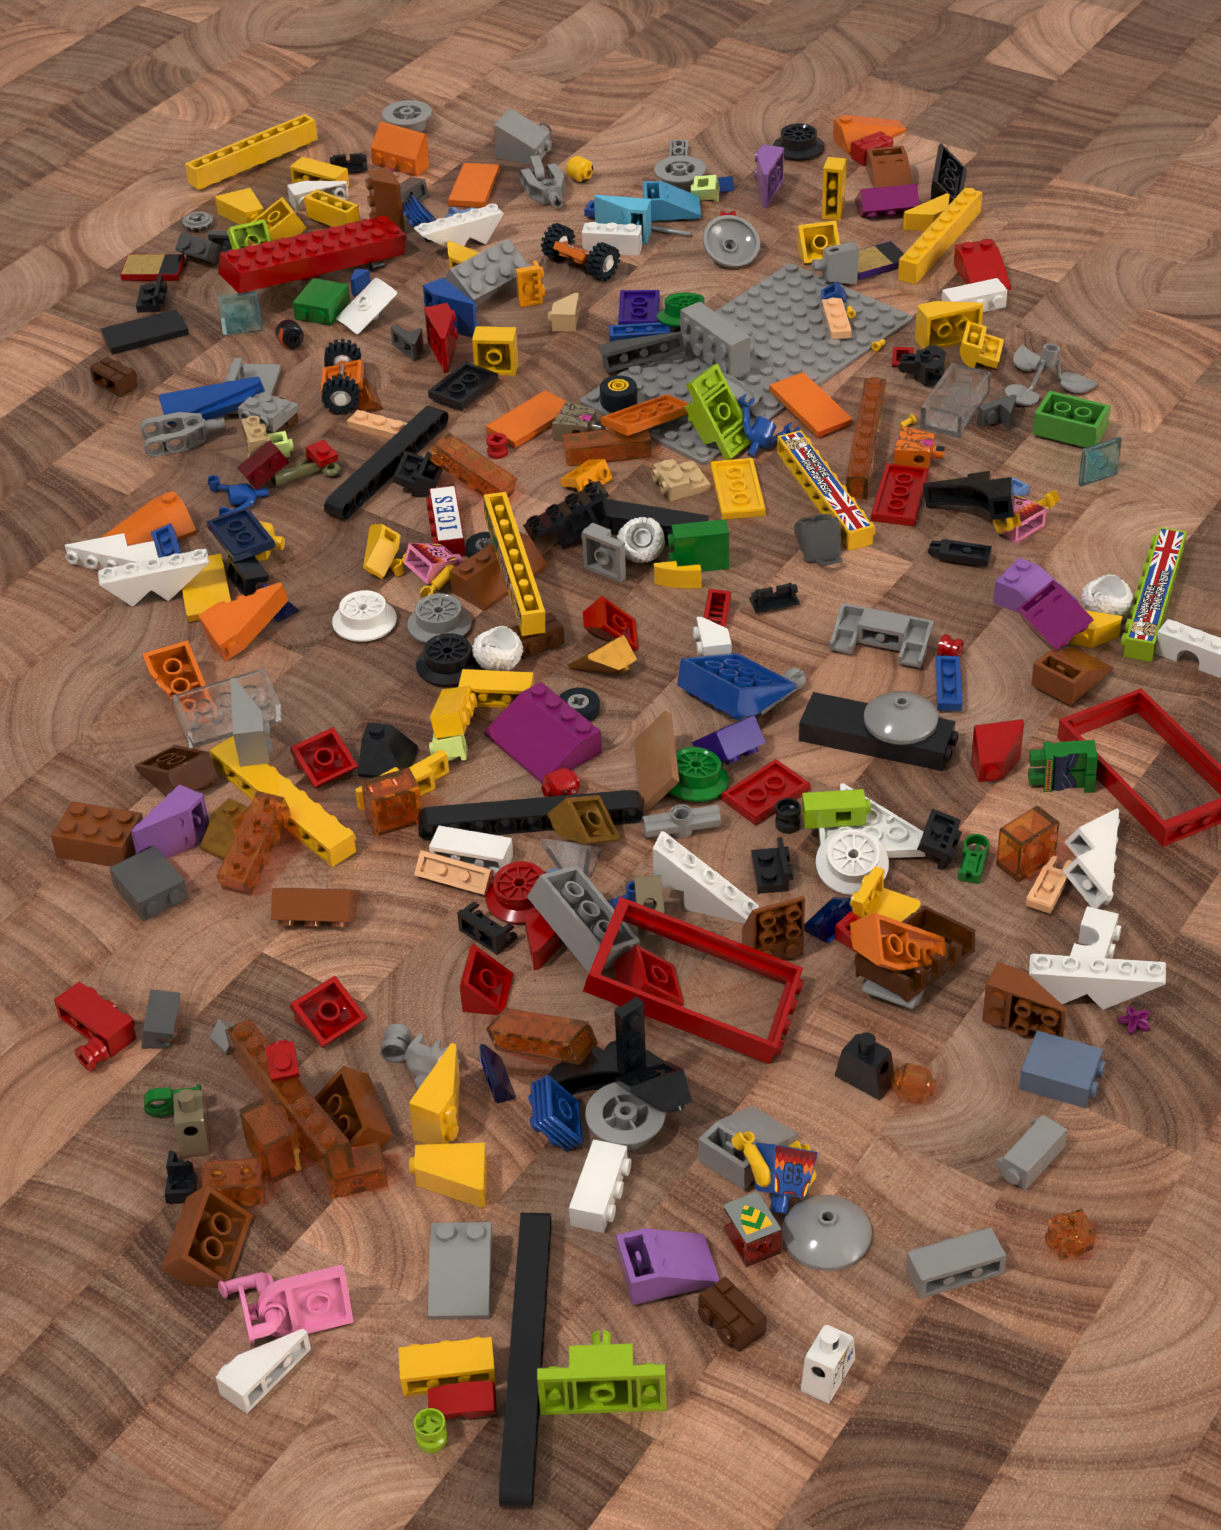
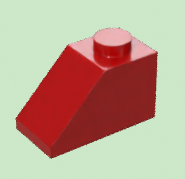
[524,912,561,970]

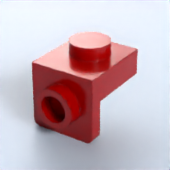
[306,440,338,468]
[265,1040,300,1083]

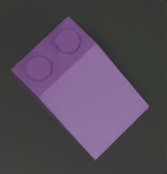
[755,144,784,208]
[993,558,1078,613]

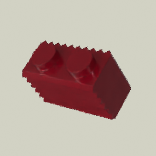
[237,441,289,490]

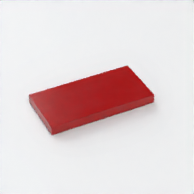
[871,463,929,527]

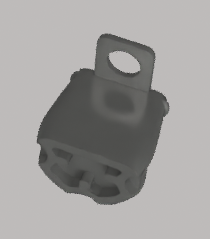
[794,514,842,566]

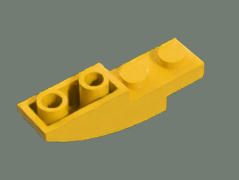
[355,749,449,810]

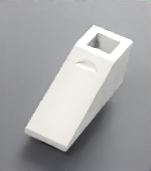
[287,181,349,212]

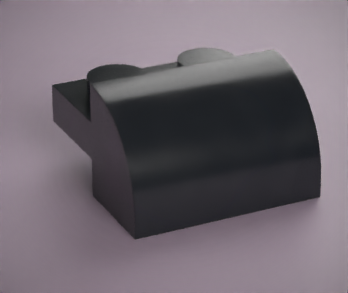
[392,451,448,497]

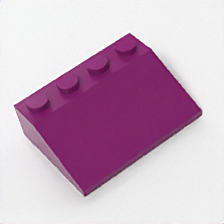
[484,682,602,784]

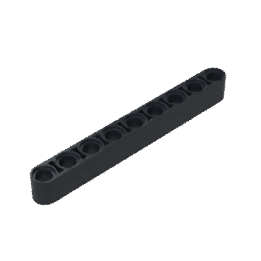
[324,406,449,520]
[418,790,644,841]

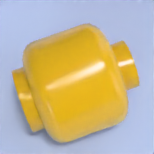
[566,155,594,183]

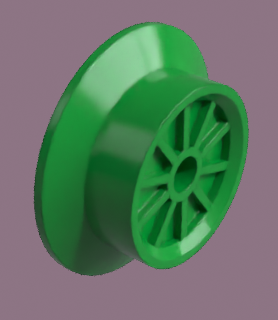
[657,292,705,327]
[668,747,729,802]

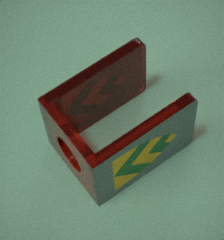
[724,1192,782,1267]

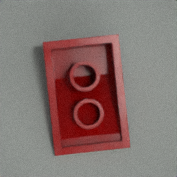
[954,239,1011,290]
[424,303,458,373]

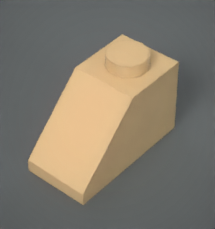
[548,293,579,332]

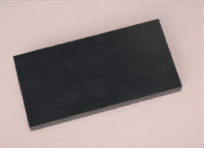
[100,309,189,354]

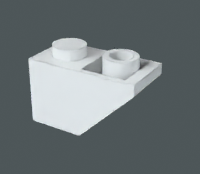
[693,617,732,656]

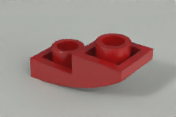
[428,1381,497,1420]

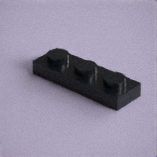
[614,997,646,1074]

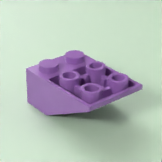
[131,784,209,859]
[616,1228,720,1305]

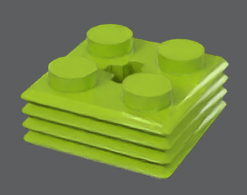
[227,219,272,250]

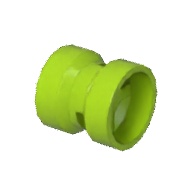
[413,1408,448,1453]

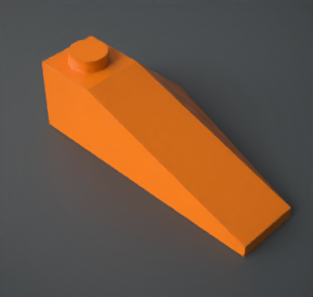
[100,491,197,546]
[198,582,289,661]
[142,640,219,727]
[850,913,947,971]

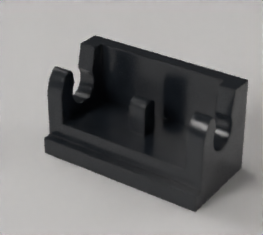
[227,555,269,597]
[457,902,517,955]

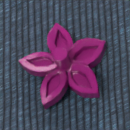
[1117,1006,1150,1035]

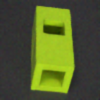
[802,789,871,829]

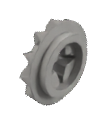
[183,212,213,232]

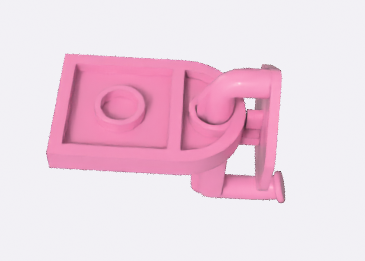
[218,1264,354,1348]

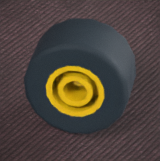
[600,375,637,412]

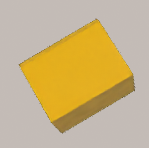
[797,221,840,264]

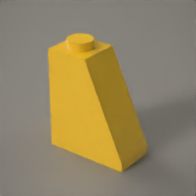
[215,188,264,225]
[409,1143,487,1207]

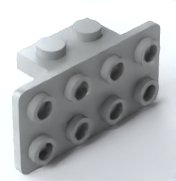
[224,358,281,415]

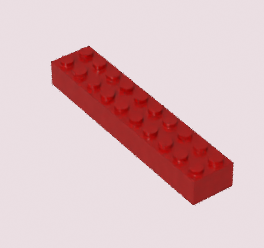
[218,215,407,294]

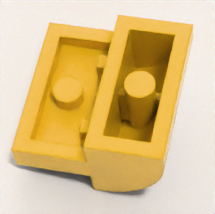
[960,320,1004,369]

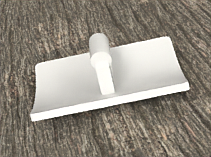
[336,278,397,335]

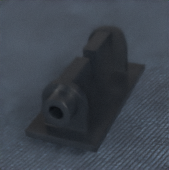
[330,153,368,173]
[749,583,800,613]

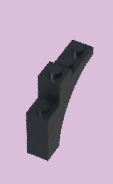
[923,471,1015,520]
[530,1034,665,1095]

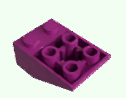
[1016,580,1094,650]

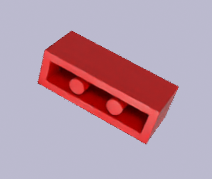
[54,981,137,1058]

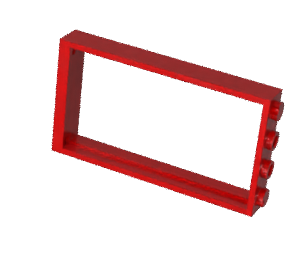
[1057,688,1221,847]

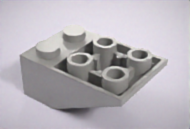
[698,1106,798,1190]

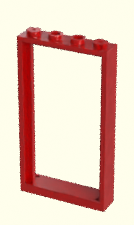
[583,897,804,1064]

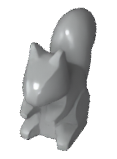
[404,1033,460,1090]

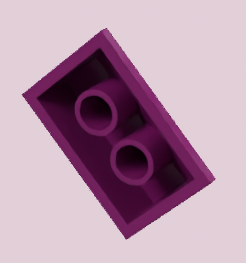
[855,184,920,219]

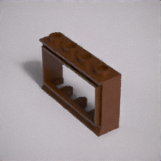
[855,905,976,1002]

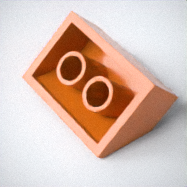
[371,122,429,177]

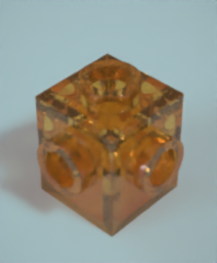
[1045,1209,1096,1260]

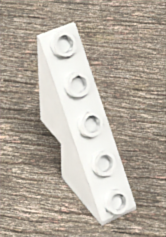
[414,204,504,247]
[65,533,158,570]
[98,549,209,607]
[1063,808,1120,909]
[653,831,759,924]
[1029,954,1166,1010]

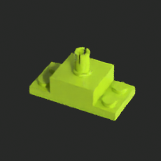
[685,363,751,460]
[537,1330,667,1415]

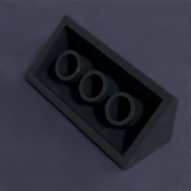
[931,143,966,204]

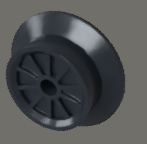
[773,123,824,160]
[416,633,481,686]

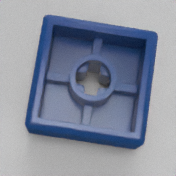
[402,195,436,243]
[528,1074,583,1152]

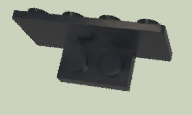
[523,481,609,548]

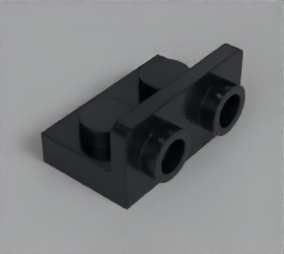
[136,275,167,313]
[917,808,962,870]
[751,837,793,894]

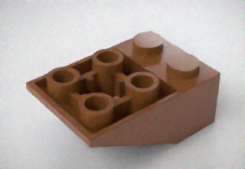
[866,146,913,188]
[1031,647,1113,706]
[742,896,805,960]
[982,962,1067,1039]

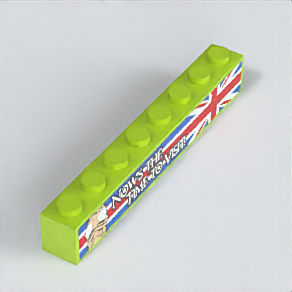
[1120,527,1187,662]

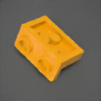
[516,260,545,308]
[559,459,612,492]

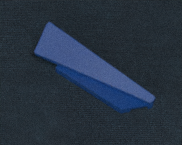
[159,376,265,425]

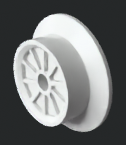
[332,590,397,642]
[816,829,889,896]

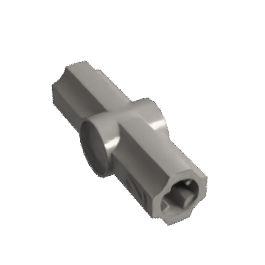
[642,804,721,838]

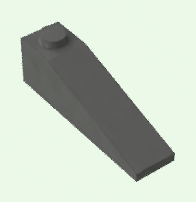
[599,332,686,373]

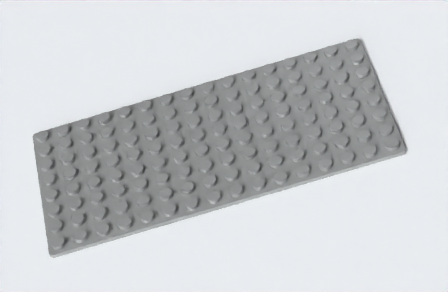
[580,263,913,465]

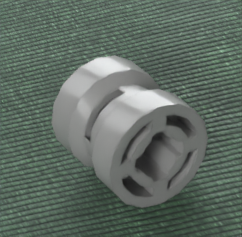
[380,1024,412,1063]

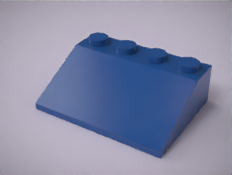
[677,653,797,720]

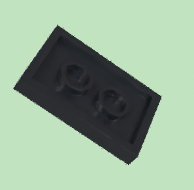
[428,361,499,410]

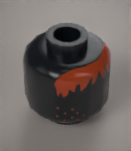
[275,319,304,349]

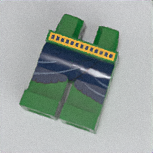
[1028,740,1098,793]

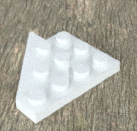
[818,783,925,858]

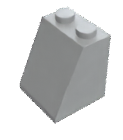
[494,109,552,165]

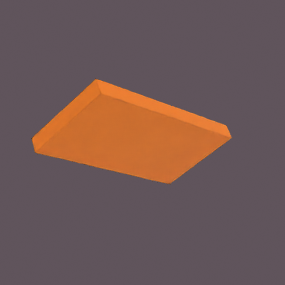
[448,163,500,208]
[769,372,853,438]
[485,390,566,448]
[601,394,689,436]

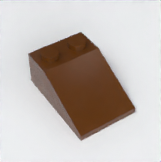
[134,745,219,797]

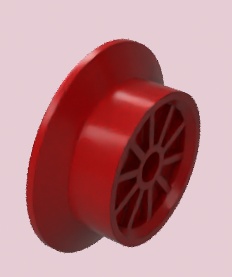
[486,861,546,924]

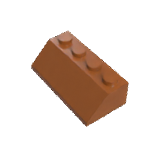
[450,532,547,611]

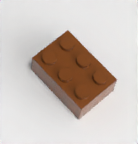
[51,801,143,867]

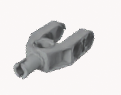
[519,163,565,209]
[140,412,226,457]

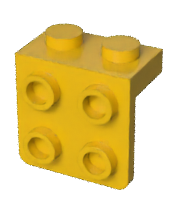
[850,866,921,922]

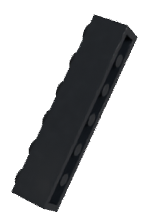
[590,499,709,543]

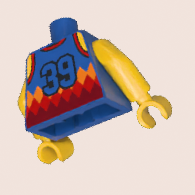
[731,1131,818,1214]

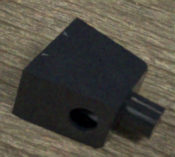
[835,1032,895,1100]

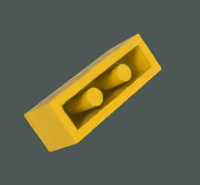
[290,157,350,186]
[822,157,847,221]
[304,189,361,227]
[458,669,534,708]
[430,685,477,739]
[398,1337,496,1397]

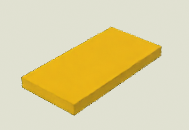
[710,458,766,519]
[182,554,231,622]

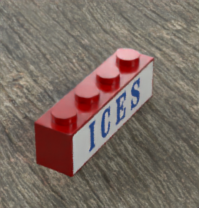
[426,486,466,557]

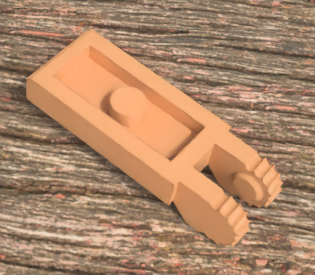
[1025,855,1073,914]

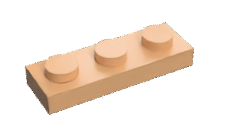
[822,298,852,339]
[347,410,407,439]
[414,850,494,895]

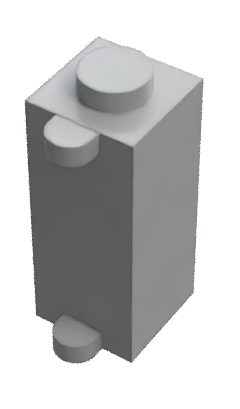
[995,1115,1067,1191]

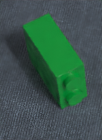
[292,278,350,326]
[668,519,729,572]

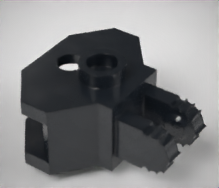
[898,345,946,386]

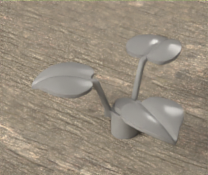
[1004,343,1099,406]

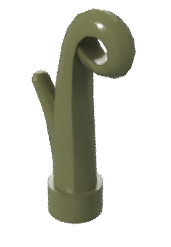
[271,458,342,487]

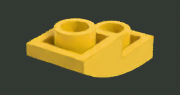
[654,561,702,589]

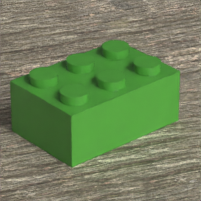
[1033,391,1111,449]

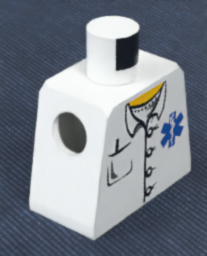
[801,1325,855,1404]

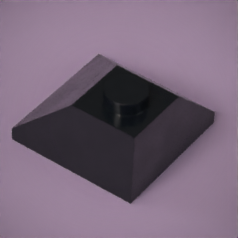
[358,722,418,779]
[614,1061,692,1113]

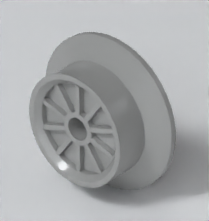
[382,100,432,132]
[654,155,706,192]
[407,593,472,644]
[585,1082,666,1151]

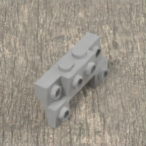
[829,603,934,668]

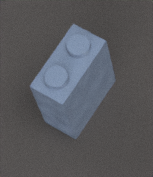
[1019,1031,1106,1108]

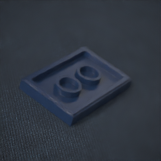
[207,507,276,563]

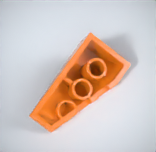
[833,115,906,155]

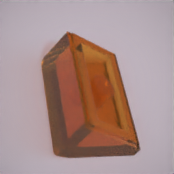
[357,378,384,413]

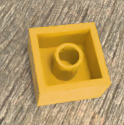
[472,326,519,376]

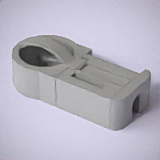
[530,155,545,182]

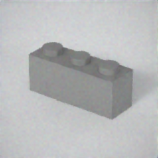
[906,1227,1006,1299]

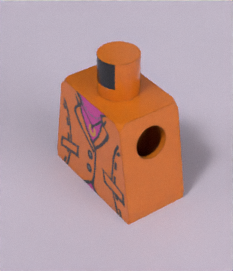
[893,426,946,468]

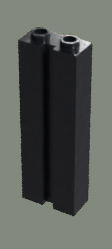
[799,692,959,771]

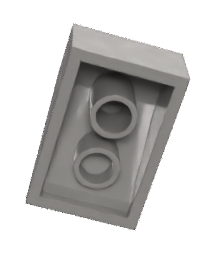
[230,678,274,767]
[428,1222,494,1319]

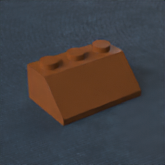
[365,166,405,233]
[271,888,360,927]
[312,1066,393,1167]
[161,1185,253,1289]

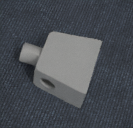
[812,241,859,284]

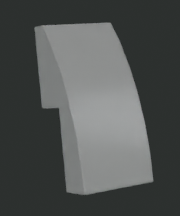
[669,139,688,157]

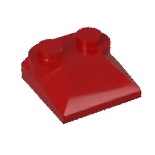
[290,727,358,789]
[289,976,367,1048]

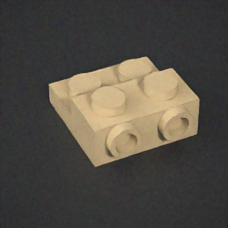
[241,416,270,458]
[651,459,711,502]

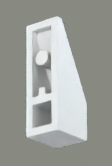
[216,1329,311,1414]

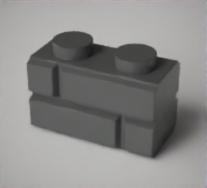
[175,232,223,265]

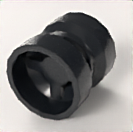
[775,798,801,834]

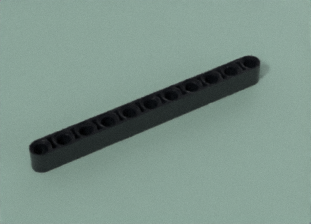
[499,1213,552,1508]

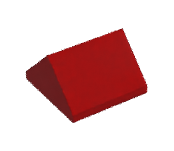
[460,944,514,1015]

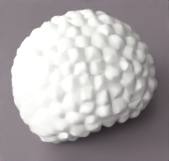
[617,517,665,563]
[1081,574,1133,616]
[472,625,523,671]

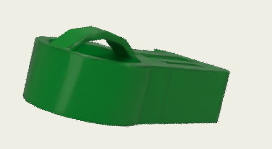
[957,834,990,884]
[144,1084,202,1117]

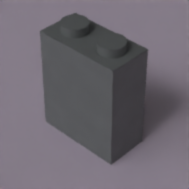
[109,846,188,921]

